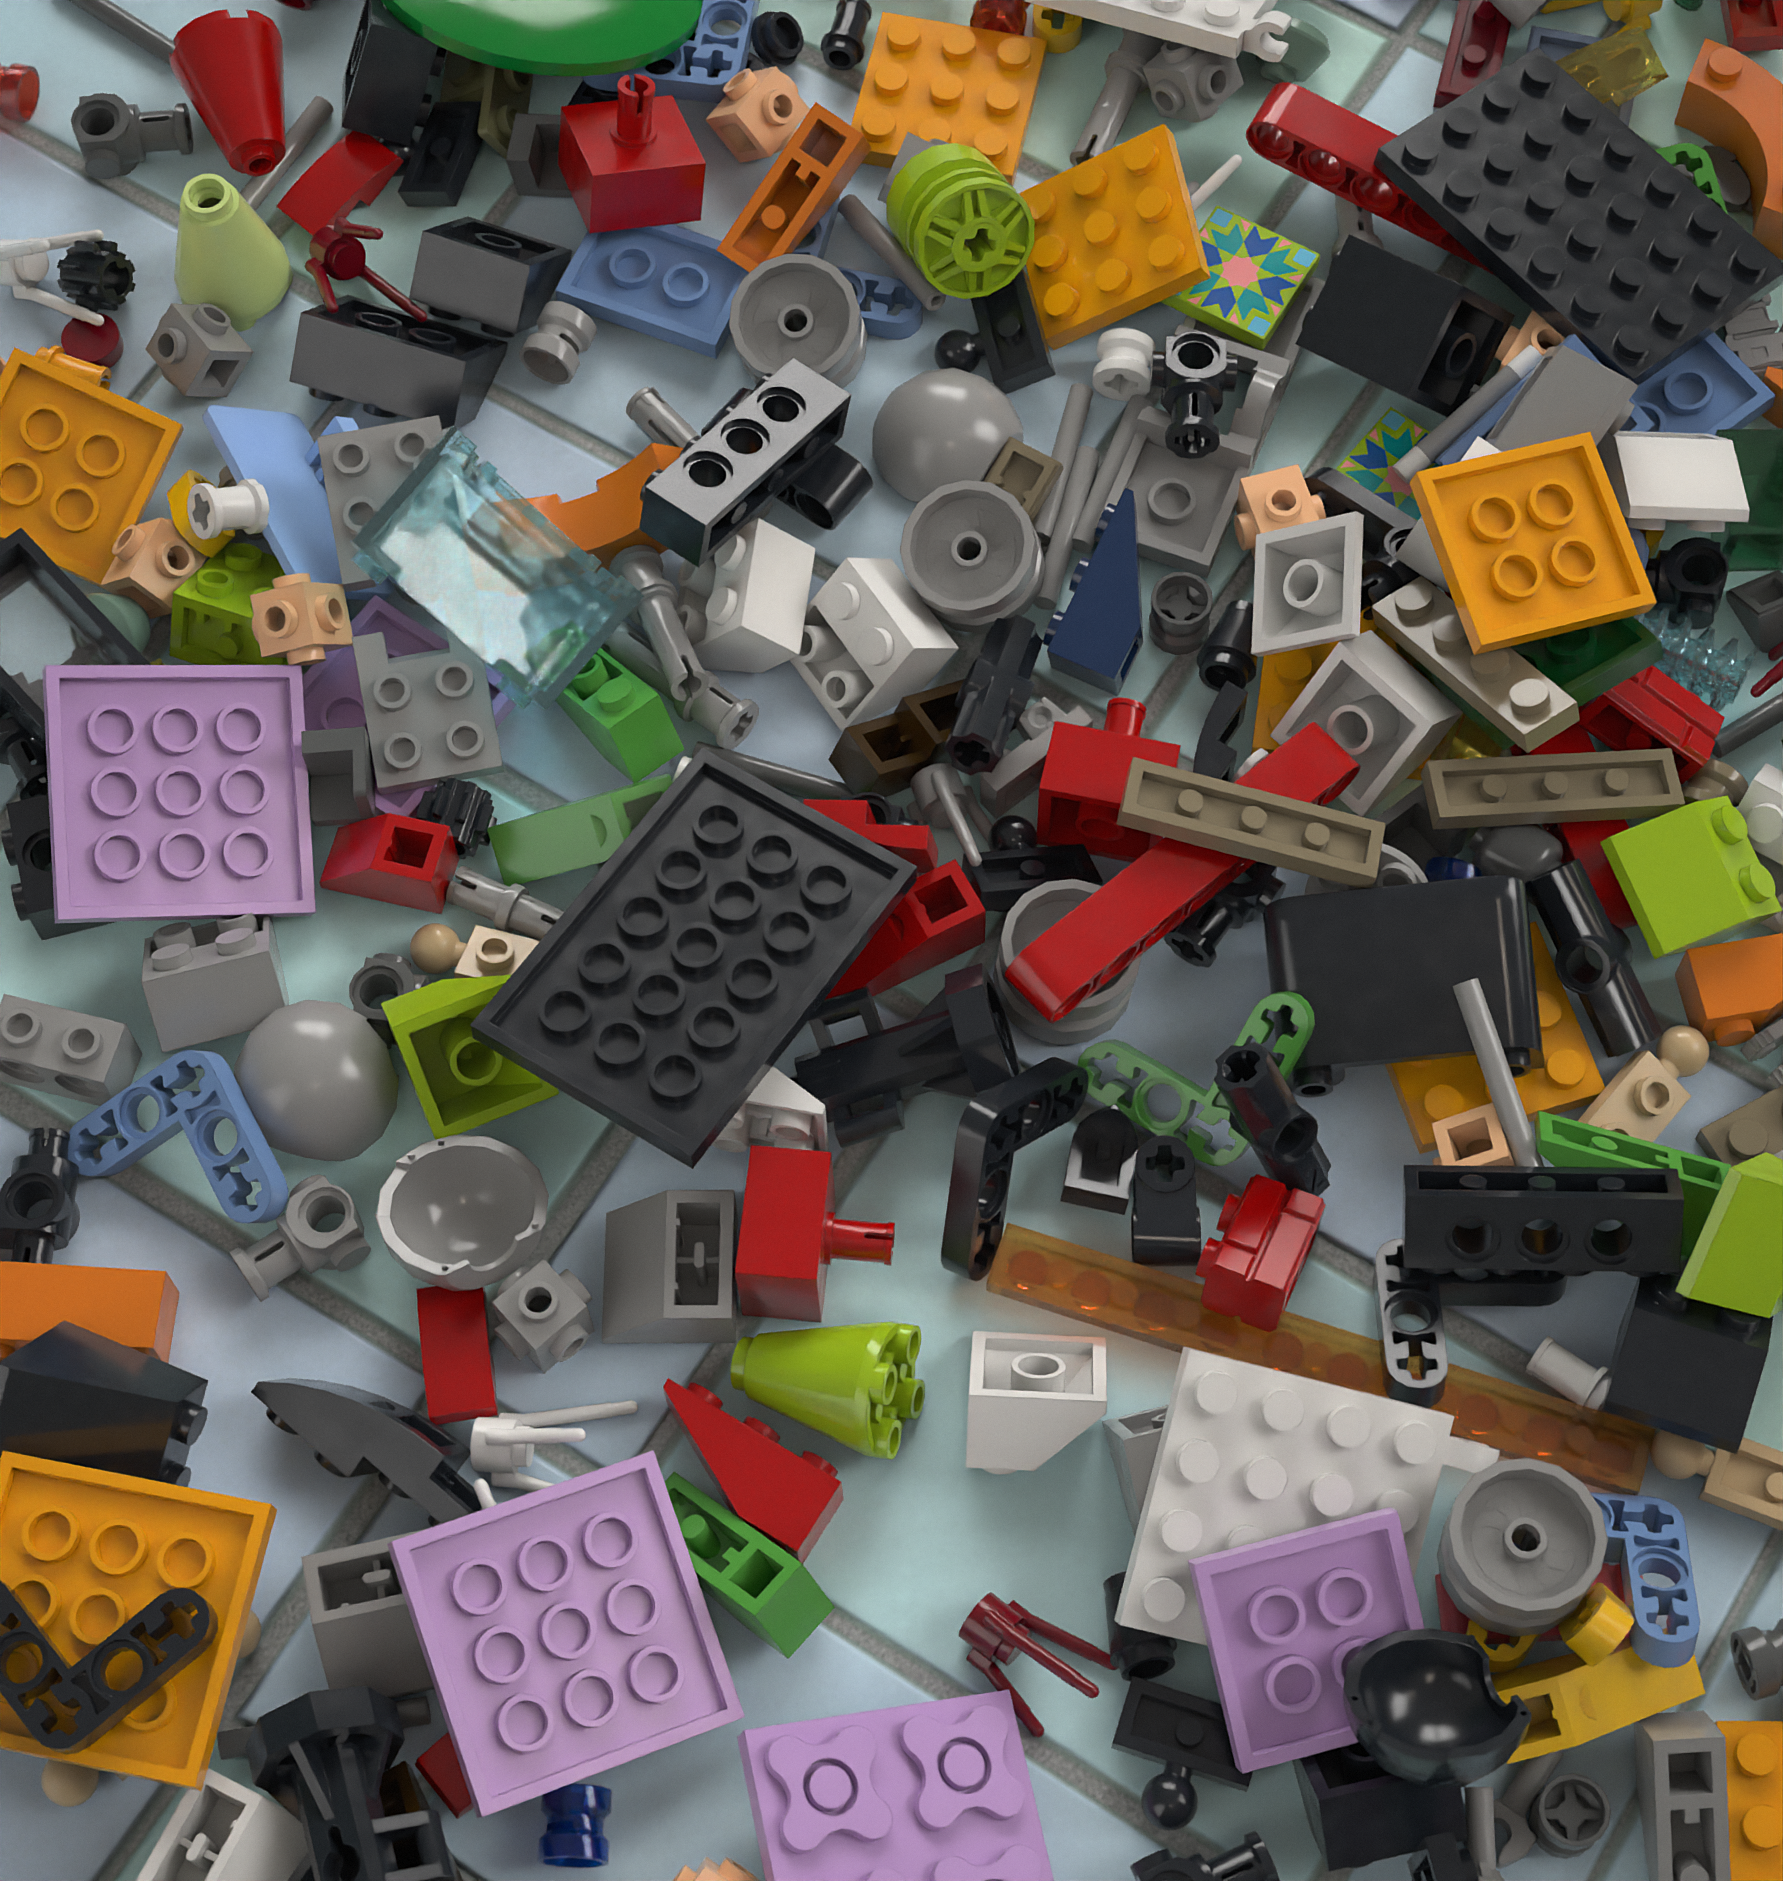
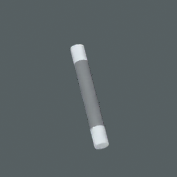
[1392,345,1542,484]

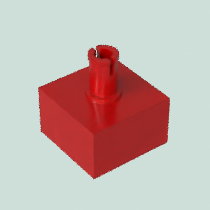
[558,74,706,233]
[1037,697,1181,863]
[735,1145,895,1322]

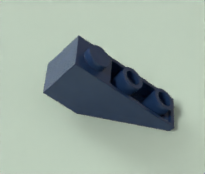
[1043,488,1144,696]

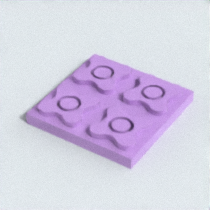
[42,665,316,923]
[387,1450,745,1818]
[737,1690,1054,1881]

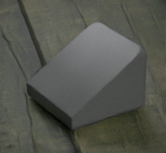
[1726,570,1783,653]

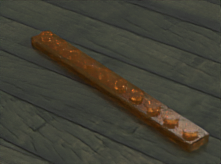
[986,1222,1656,1495]

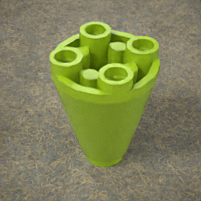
[730,1321,925,1460]

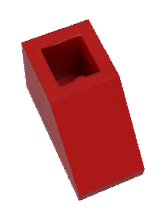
[319,813,459,914]

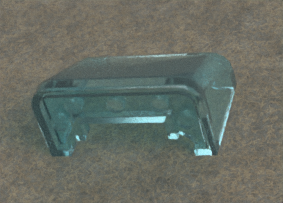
[350,425,644,710]

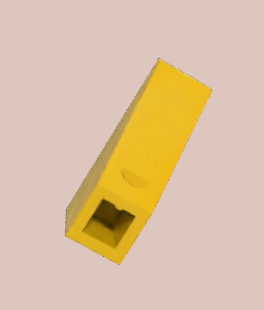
[1491,1628,1705,1764]

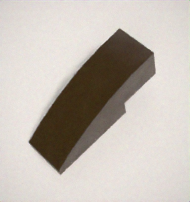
[828,679,1025,798]

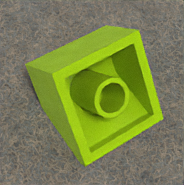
[1600,795,1783,959]
[381,975,559,1140]
[1675,1152,1783,1318]

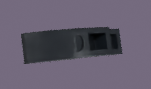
[251,1378,482,1527]

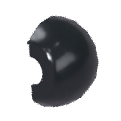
[1343,1628,1532,1788]

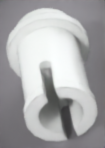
[1525,1336,1610,1417]

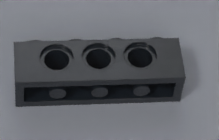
[639,358,851,568]
[1402,1165,1684,1278]

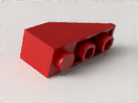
[824,859,986,1000]
[663,1378,844,1564]

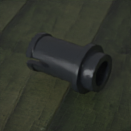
[821,0,872,71]

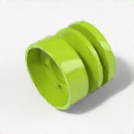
[886,143,1035,299]

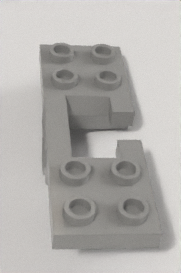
[1094,276,1326,578]
[317,415,504,795]

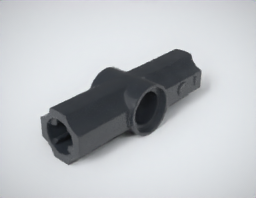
[944,614,1043,776]
[1525,858,1663,1058]
[1214,1042,1332,1196]

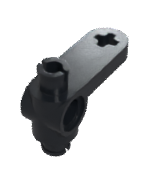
[1304,467,1437,620]
[0,1128,80,1264]

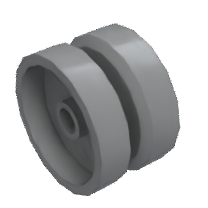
[729,254,867,389]
[900,480,1046,634]
[993,879,1142,1045]
[1437,1458,1608,1637]

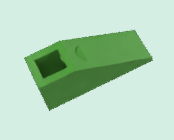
[520,623,685,783]
[487,773,673,887]

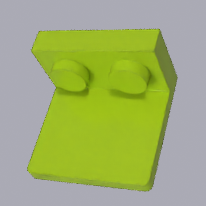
[169,542,288,665]

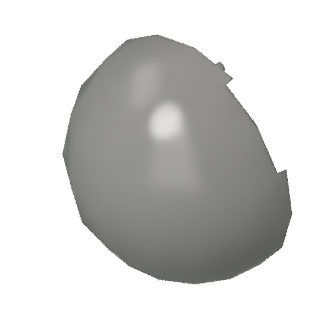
[872,368,1024,503]
[234,999,399,1161]
[375,1135,549,1291]

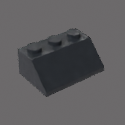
[289,295,508,434]

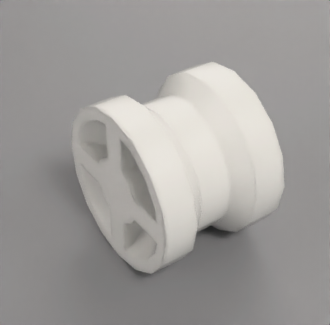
[1092,328,1156,401]

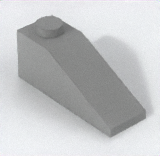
[1634,1711,1731,1881]

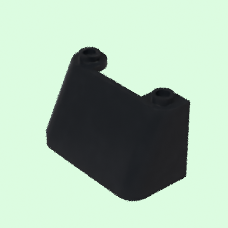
[1263,875,1544,1098]

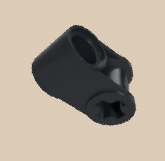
[1131,1135,1201,1267]

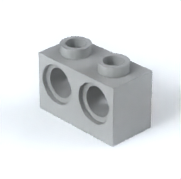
[0,994,143,1106]

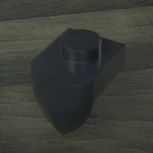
[1060,1104,1138,1215]

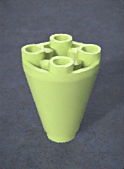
[174,174,293,332]

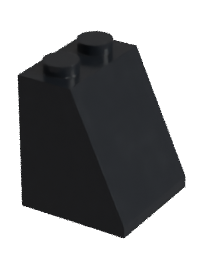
[1295,234,1515,417]
[0,1320,209,1487]

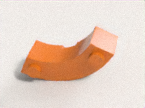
[1674,38,1783,260]
[460,443,683,599]

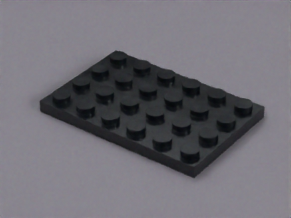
[1373,47,1783,386]
[470,748,917,1169]

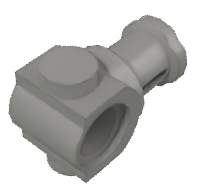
[229,1175,371,1302]

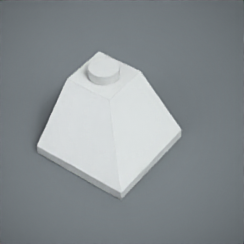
[1251,511,1364,657]
[966,1331,1107,1474]

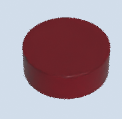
[61,313,124,368]

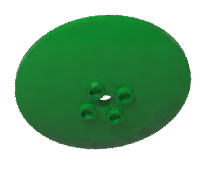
[381,0,703,76]

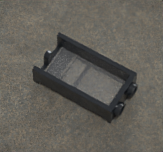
[0,528,151,751]

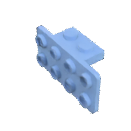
[202,405,394,601]

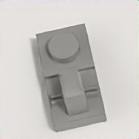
[980,697,1093,819]

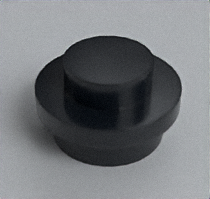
[751,11,804,69]

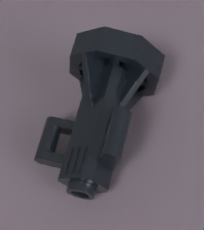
[788,963,1022,1148]
[245,1685,455,1881]

